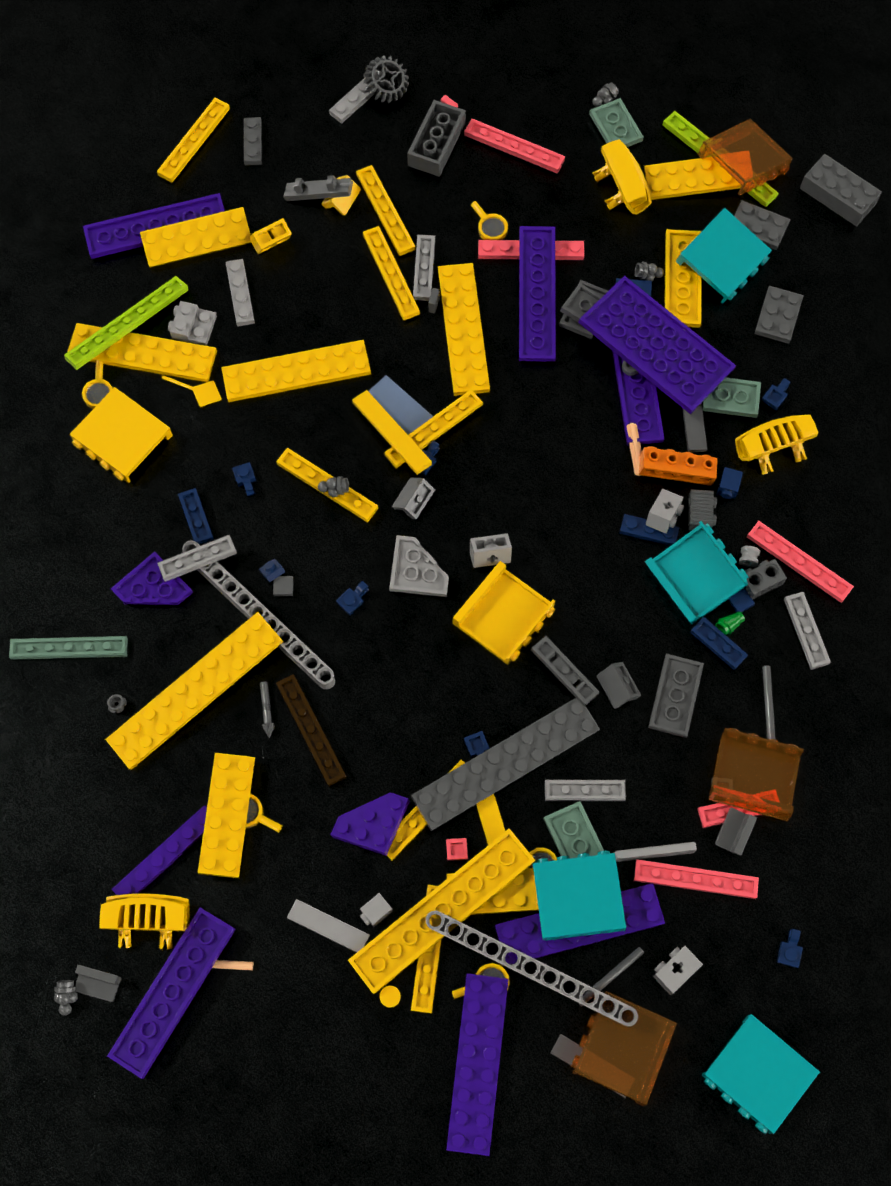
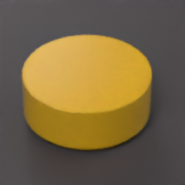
[380,986,401,1008]

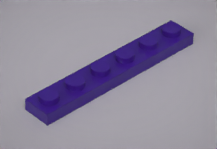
[112,805,207,895]

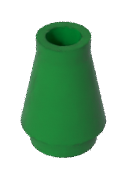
[715,611,745,635]

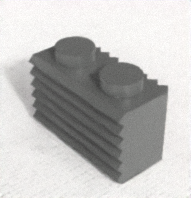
[688,489,717,531]

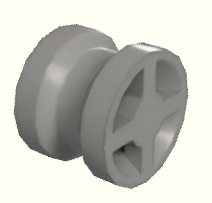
[739,546,760,567]

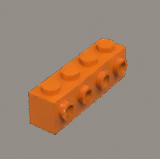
[639,446,717,486]

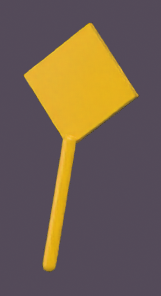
[162,376,222,407]

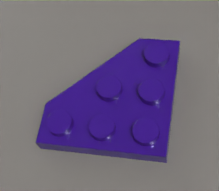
[111,551,193,605]
[330,792,410,856]

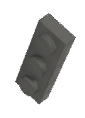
[244,117,262,165]

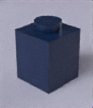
[717,467,743,499]

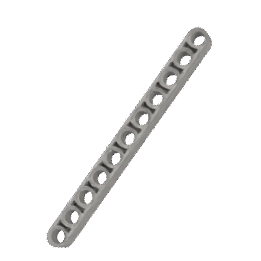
[182,541,335,689]
[426,911,638,1026]

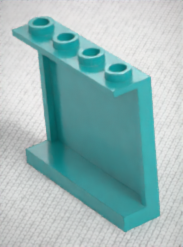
[676,208,772,304]
[645,521,749,625]
[533,851,626,941]
[702,1014,820,1134]

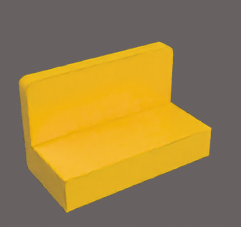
[321,175,361,215]

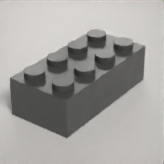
[407,100,466,177]
[800,154,882,227]

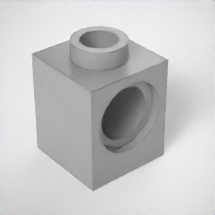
[360,893,393,927]

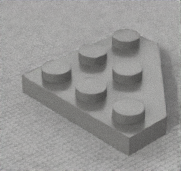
[389,535,449,597]

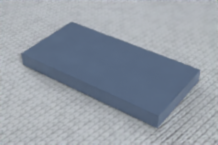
[368,375,433,435]

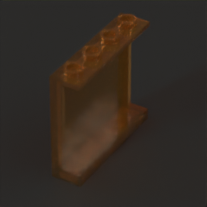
[698,119,793,195]
[708,728,804,821]
[571,991,677,1106]

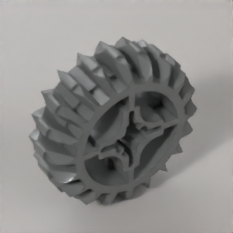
[364,55,409,103]

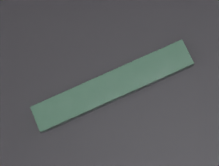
[9,636,128,659]

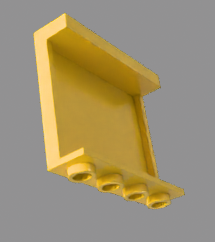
[70,387,173,483]
[453,561,555,665]

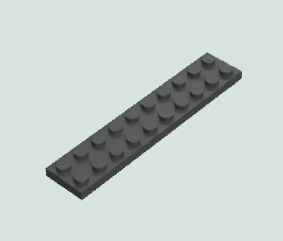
[411,697,600,831]

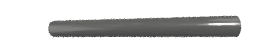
[763,666,776,743]
[577,947,644,1007]

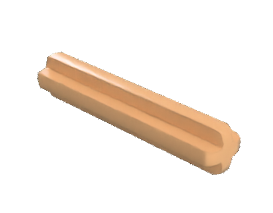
[626,423,642,476]

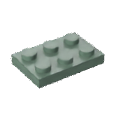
[589,98,644,147]
[702,378,761,418]
[543,801,604,859]

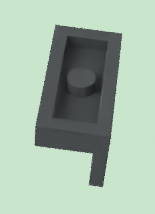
[392,477,435,520]
[597,662,642,709]
[715,808,757,855]
[75,965,121,1002]

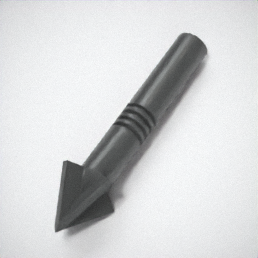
[260,682,275,738]

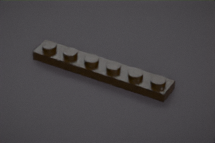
[276,674,347,786]

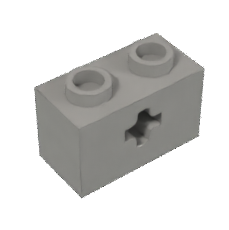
[646,489,684,534]
[470,533,512,568]
[653,946,703,995]

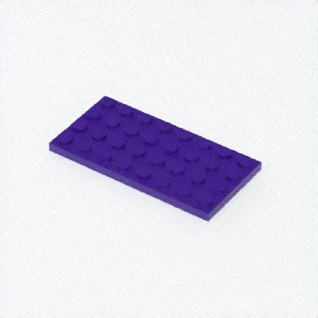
[578,276,736,414]

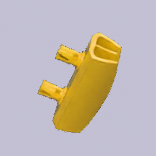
[592,139,652,215]
[735,415,818,475]
[100,894,190,949]

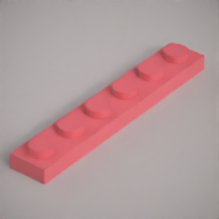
[464,119,565,173]
[478,240,584,260]
[747,521,854,603]
[633,859,759,899]

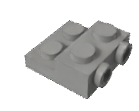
[168,301,217,346]

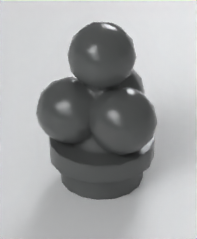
[592,82,619,107]
[635,262,664,281]
[318,476,349,498]
[54,980,78,1016]

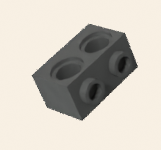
[744,559,787,600]

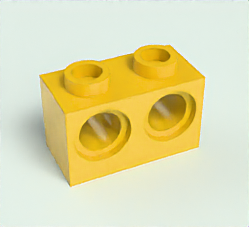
[250,218,292,254]

